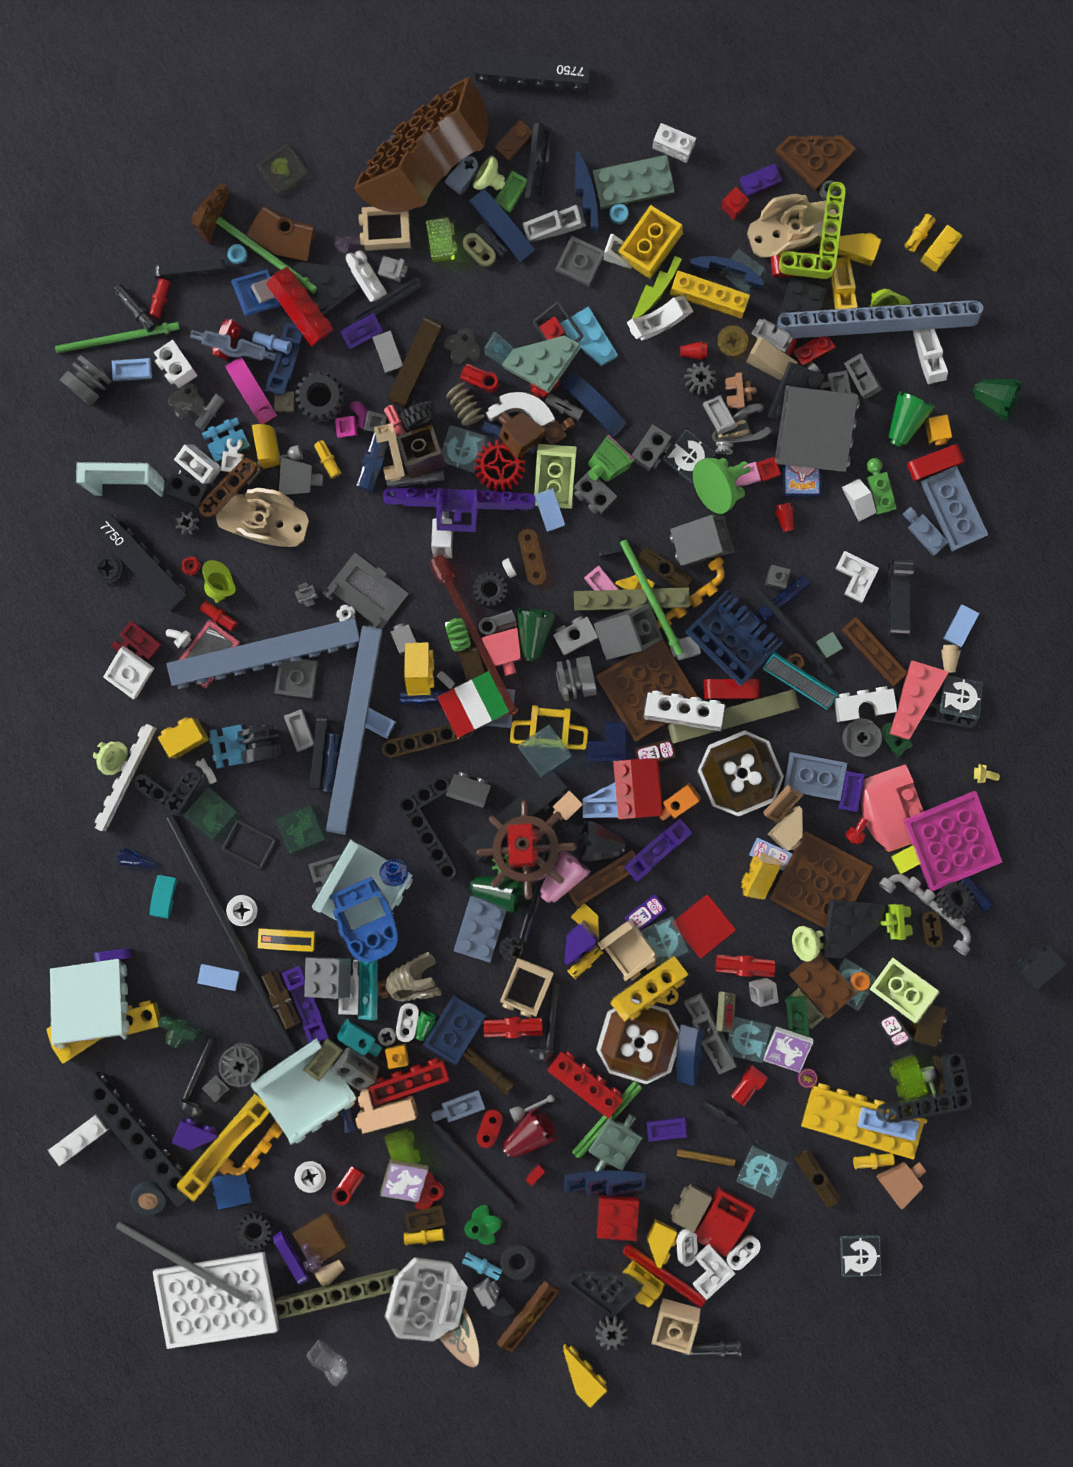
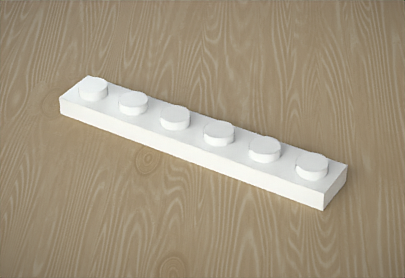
[95,724,157,831]

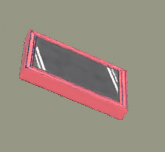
[179,620,240,688]

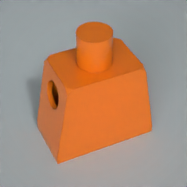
[660,783,701,821]

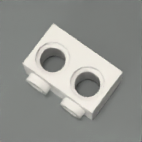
[652,123,696,163]
[154,340,197,388]

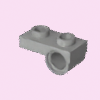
[473,1277,500,1309]

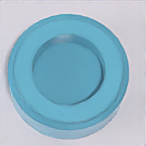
[610,204,629,224]
[228,244,248,265]

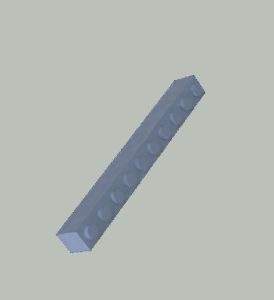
[166,618,360,689]

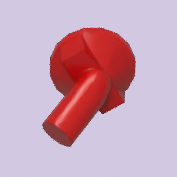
[846,817,868,844]

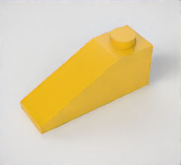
[817,233,881,266]

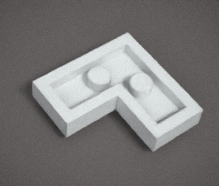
[835,551,879,603]
[693,1244,735,1300]

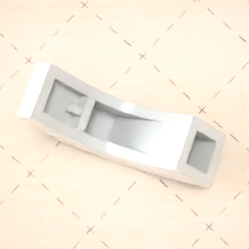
[627,295,693,341]
[486,392,555,428]

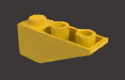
[563,1343,607,1407]

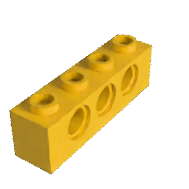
[670,271,750,319]
[611,956,688,1022]

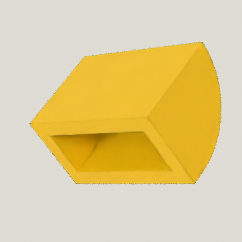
[252,424,281,469]

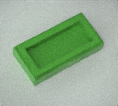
[495,171,527,214]

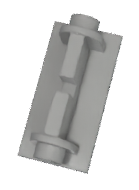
[751,319,793,352]

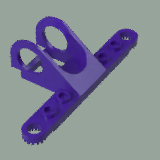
[383,488,536,532]

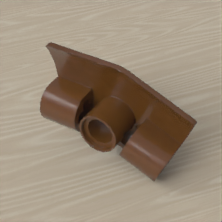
[247,205,316,262]

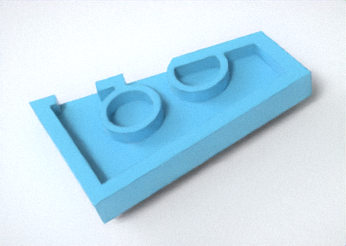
[561,307,618,366]

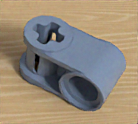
[445,156,478,195]

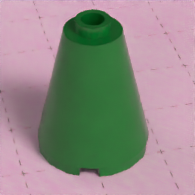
[888,391,934,447]

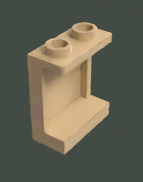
[374,423,405,481]
[598,919,658,981]

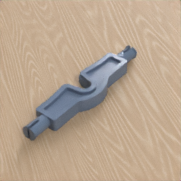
[190,330,276,361]

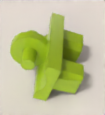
[881,904,913,940]

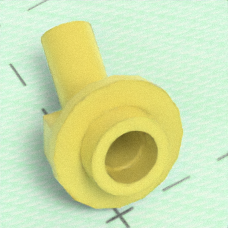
[974,764,1000,783]

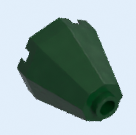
[973,379,1022,421]

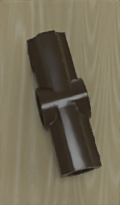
[637,546,692,588]
[261,969,301,1029]
[795,1149,841,1208]

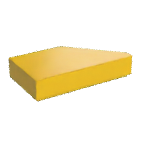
[615,575,655,590]
[571,903,599,941]

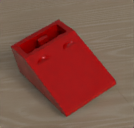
[694,1187,755,1257]

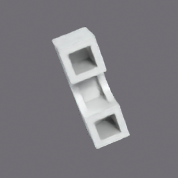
[834,686,897,722]
[48,1114,110,1166]

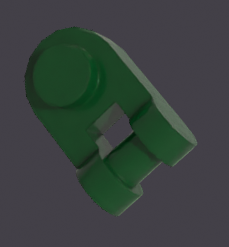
[881,723,914,758]

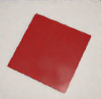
[672,895,736,958]

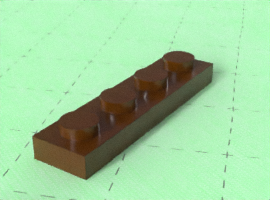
[841,617,907,686]
[568,850,636,907]
[497,1281,560,1353]

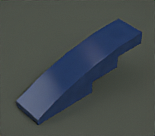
[575,151,598,232]
[470,189,535,262]
[564,1170,646,1197]

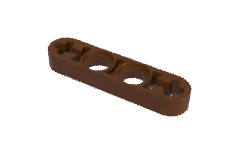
[199,459,258,517]

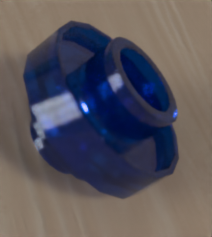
[379,859,408,887]

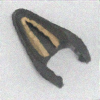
[712,404,773,443]

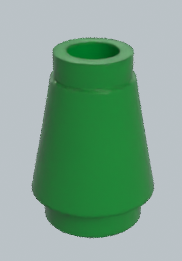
[415,1011,436,1041]

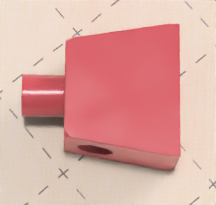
[482,628,521,676]

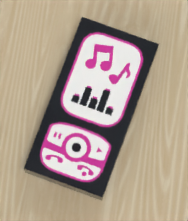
[877,1013,913,1052]

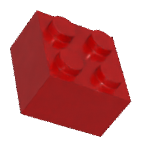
[597,1194,639,1241]

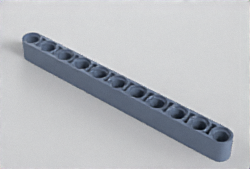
[776,300,983,338]
[326,626,382,835]

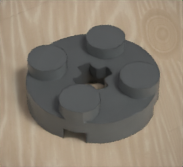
[842,718,882,757]

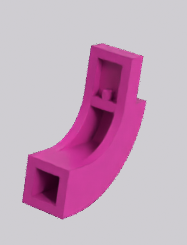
[225,357,277,424]

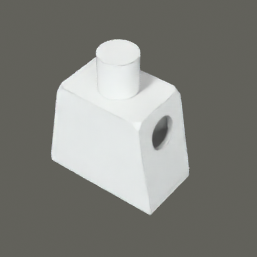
[431,512,453,558]

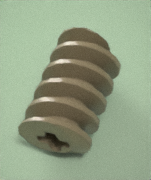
[446,382,485,426]

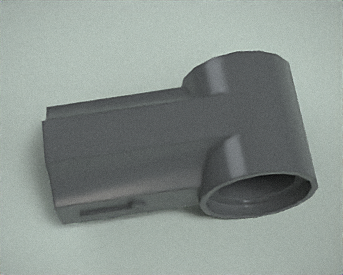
[479,610,517,637]

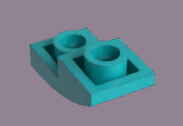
[150,875,177,919]

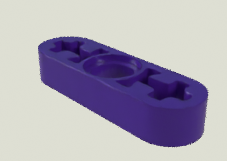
[273,1231,310,1285]

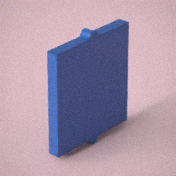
[212,1172,252,1210]

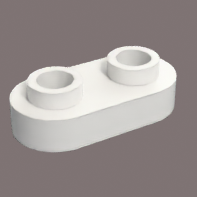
[396,1003,419,1042]
[677,1229,698,1266]
[726,1235,760,1270]

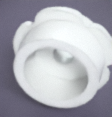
[337,605,355,622]

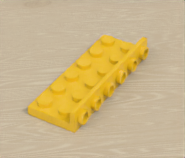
[801,1083,927,1159]

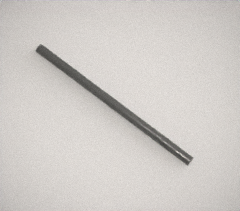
[116,1222,251,1304]

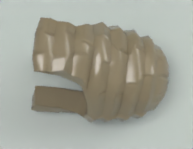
[386,952,442,1002]

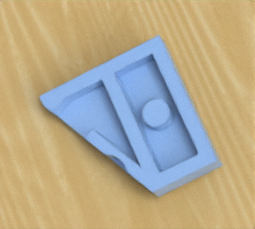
[583,783,618,819]

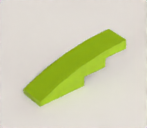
[632,256,682,318]

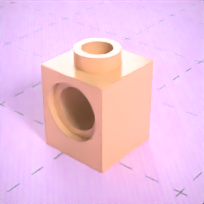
[553,791,583,820]

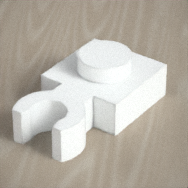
[221,438,243,473]

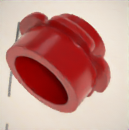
[182,557,201,575]

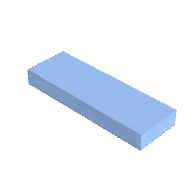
[857,1107,920,1141]

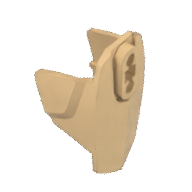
[747,194,837,258]
[216,488,309,547]

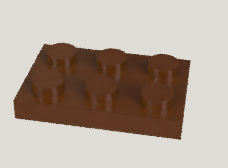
[789,951,857,1019]

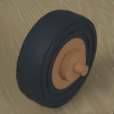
[131,1181,167,1215]

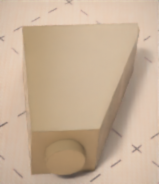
[746,336,798,380]

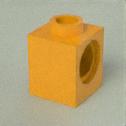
[925,415,952,446]
[385,1044,409,1069]

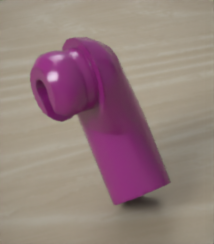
[350,401,368,429]

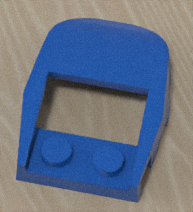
[329,877,398,962]

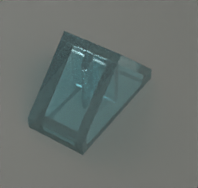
[484,332,515,365]

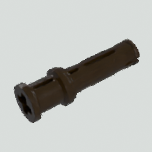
[462,1047,516,1096]

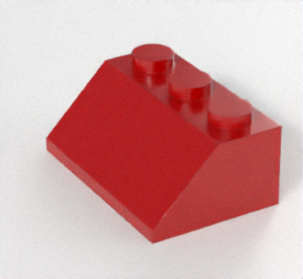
[613,758,663,819]

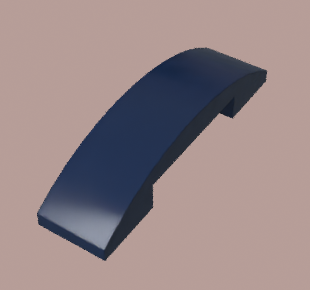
[690,256,764,289]
[265,322,303,396]
[560,371,627,437]

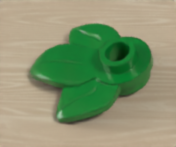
[465,1205,502,1245]

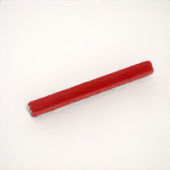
[623,1244,706,1307]

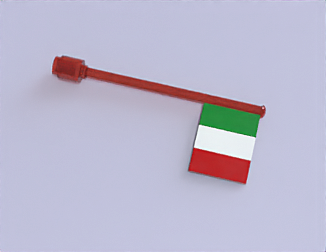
[430,555,518,738]

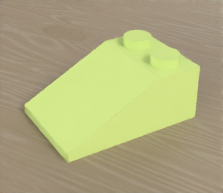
[534,444,576,508]
[870,958,939,1024]

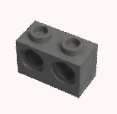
[844,354,883,399]
[632,424,672,472]
[573,470,617,516]
[331,1047,379,1091]

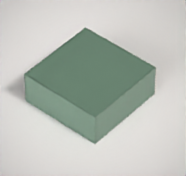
[816,632,842,658]

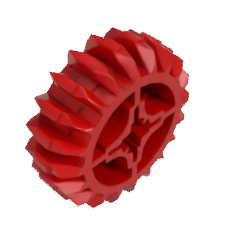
[474,440,526,492]

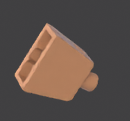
[876,1162,926,1209]

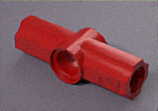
[715,955,775,977]
[484,1017,542,1038]

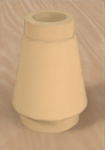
[941,645,961,672]
[315,1260,345,1286]

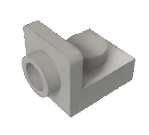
[378,256,407,282]

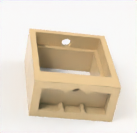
[359,207,411,251]
[500,958,554,1018]

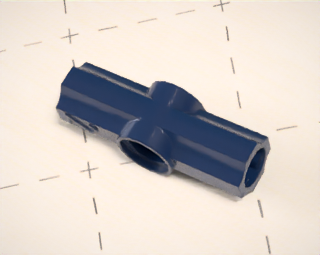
[357,432,389,492]

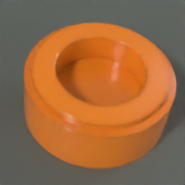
[850,972,871,991]

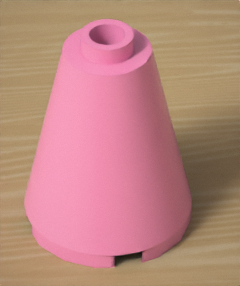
[540,851,591,903]

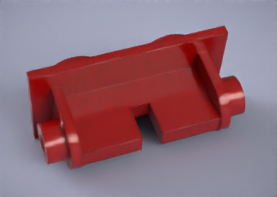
[212,319,242,361]
[793,336,836,366]

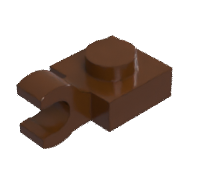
[544,417,575,445]

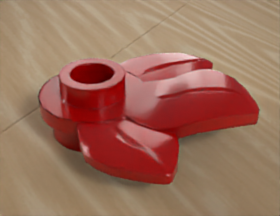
[415,1172,444,1209]

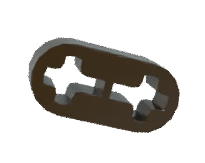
[921,911,943,948]

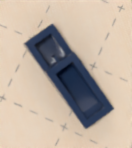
[676,1024,705,1086]

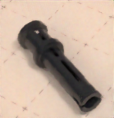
[683,1339,742,1358]

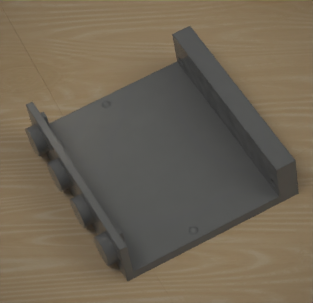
[775,385,860,472]

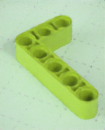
[779,182,845,279]

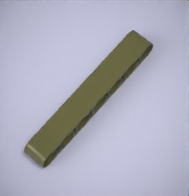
[667,689,800,744]
[274,1269,401,1319]

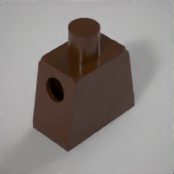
[498,412,546,458]

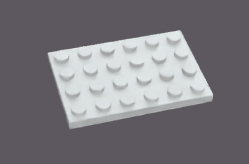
[153,1252,279,1349]

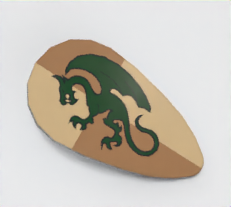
[439,1306,480,1367]

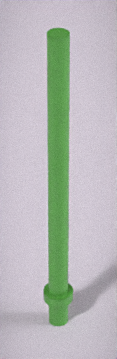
[216,217,317,293]
[55,322,180,354]
[620,539,684,656]

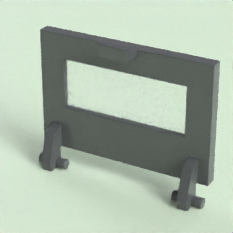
[322,553,409,629]

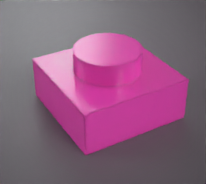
[335,416,358,438]

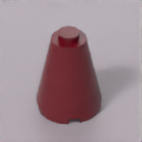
[503,1107,558,1158]

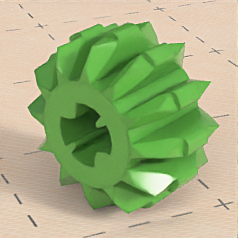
[445,618,471,652]

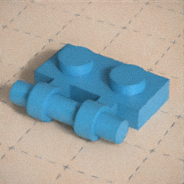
[202,417,251,463]
[209,725,247,768]

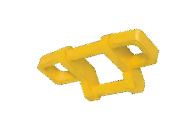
[510,705,588,750]

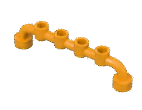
[656,556,725,630]
[219,1121,283,1176]

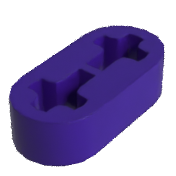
[94,948,131,962]

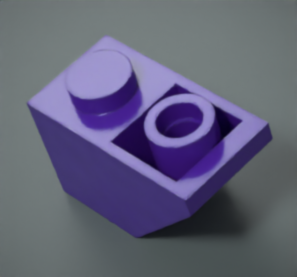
[564,920,599,965]
[172,1118,220,1150]

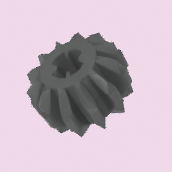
[684,362,717,395]
[595,1316,628,1350]

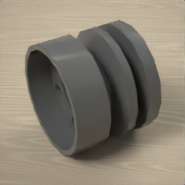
[60,355,112,406]
[556,656,597,701]
[219,1042,264,1087]

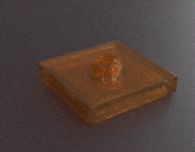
[293,1212,346,1267]

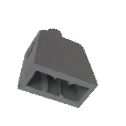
[279,458,323,495]

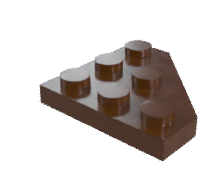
[775,136,856,190]
[191,183,230,244]

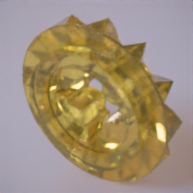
[718,326,748,356]

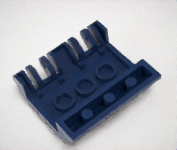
[685,589,783,687]

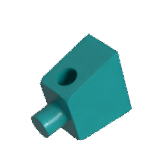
[336,1018,382,1057]

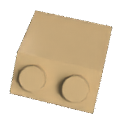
[768,806,802,851]
[652,1298,701,1354]

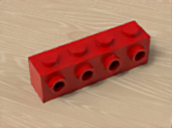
[266,266,333,347]
[547,1051,624,1119]
[369,1058,450,1106]

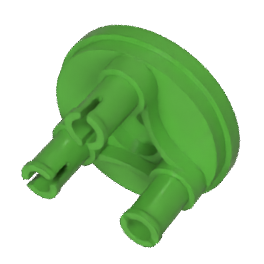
[693,458,750,514]

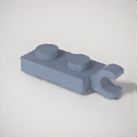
[903,507,948,556]
[431,1090,485,1122]

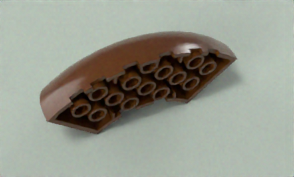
[354,77,488,213]

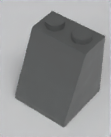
[670,515,734,566]
[594,603,663,660]

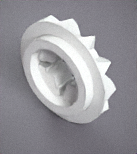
[226,895,258,926]
[295,1161,326,1193]

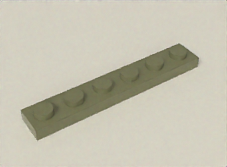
[574,588,689,611]

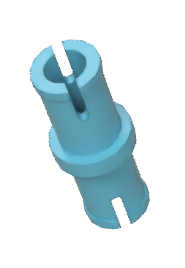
[462,1252,502,1281]

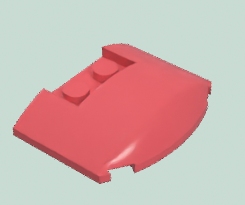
[860,764,924,852]

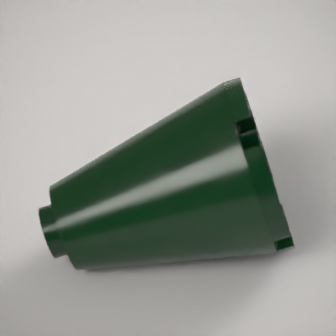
[517,608,556,661]
[470,876,524,914]

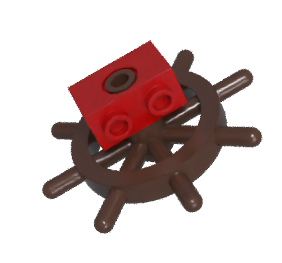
[476,800,577,900]

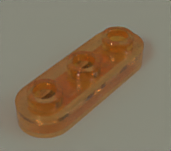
[518,529,546,586]

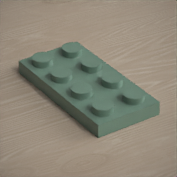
[593,155,675,209]

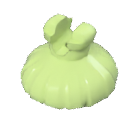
[473,156,505,190]
[93,741,128,775]
[792,926,824,962]

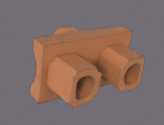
[725,373,757,411]

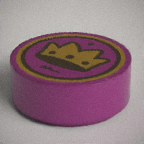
[797,1068,818,1088]

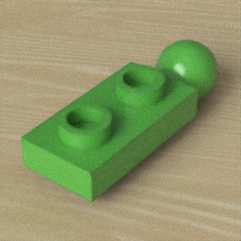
[867,458,897,514]

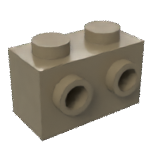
[671,1184,712,1233]

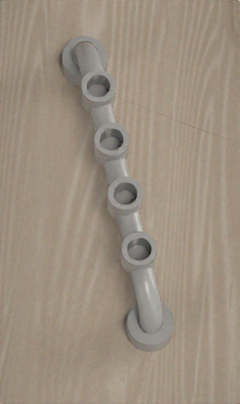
[879,874,971,956]

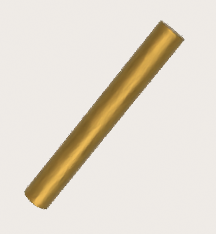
[677,1149,735,1167]

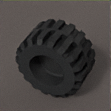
[295,371,345,423]

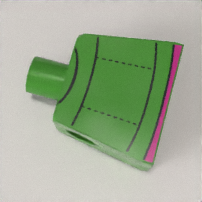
[588,435,635,482]

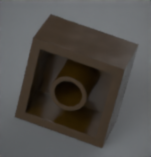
[396,424,447,479]
[908,1003,948,1047]

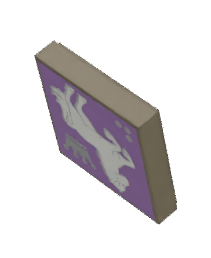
[380,1159,428,1202]

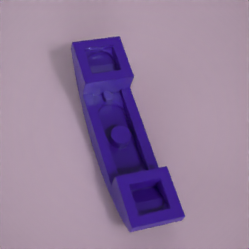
[625,819,692,882]
[282,966,329,1043]

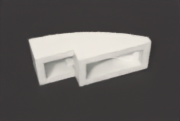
[913,329,948,384]

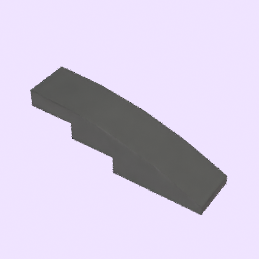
[684,993,737,1074]

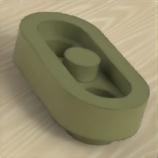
[463,233,495,267]

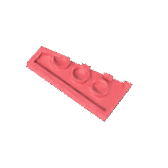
[890,661,949,740]

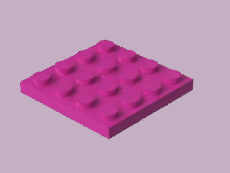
[903,791,1002,891]

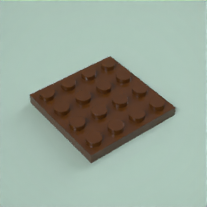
[596,639,697,742]
[768,831,873,929]

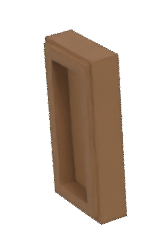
[763,785,803,823]

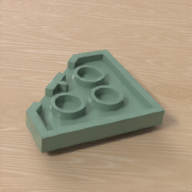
[502,336,581,393]

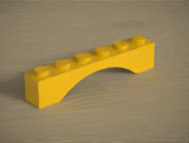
[177,1094,270,1201]

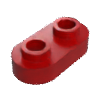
[477,1109,503,1148]

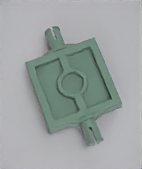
[589,1114,642,1171]

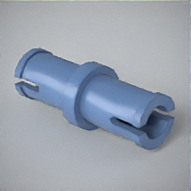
[253,331,292,354]

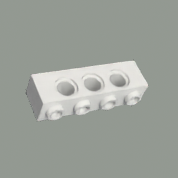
[644,691,725,731]

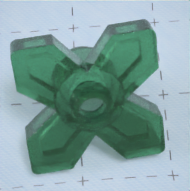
[157,1014,202,1049]

